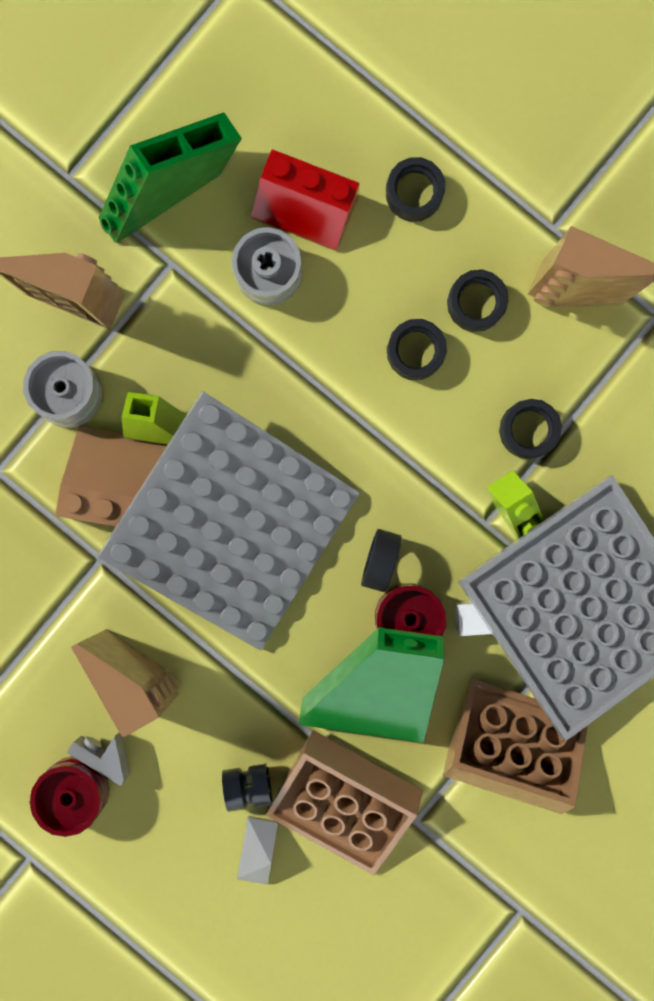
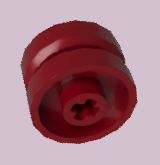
[374,583,446,637]
[29,756,110,837]

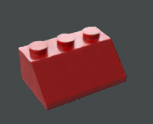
[251,149,360,251]

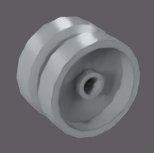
[232,227,302,306]
[23,351,103,428]

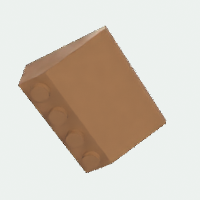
[528,226,654,307]
[0,253,124,330]
[55,425,167,527]
[71,629,179,738]
[443,678,588,814]
[265,730,423,875]

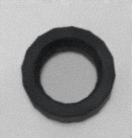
[386,157,445,222]
[447,269,509,332]
[387,319,447,380]
[499,399,562,459]
[361,529,402,592]

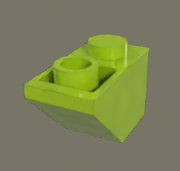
[122,392,186,445]
[487,470,544,540]

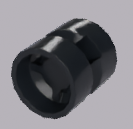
[222,763,273,812]

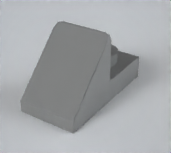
[67,732,130,786]

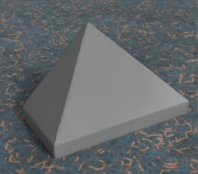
[237,816,278,885]

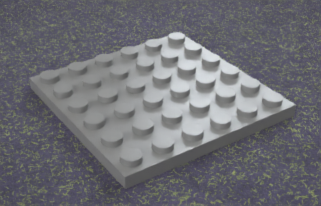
[97,391,360,651]
[458,476,654,741]

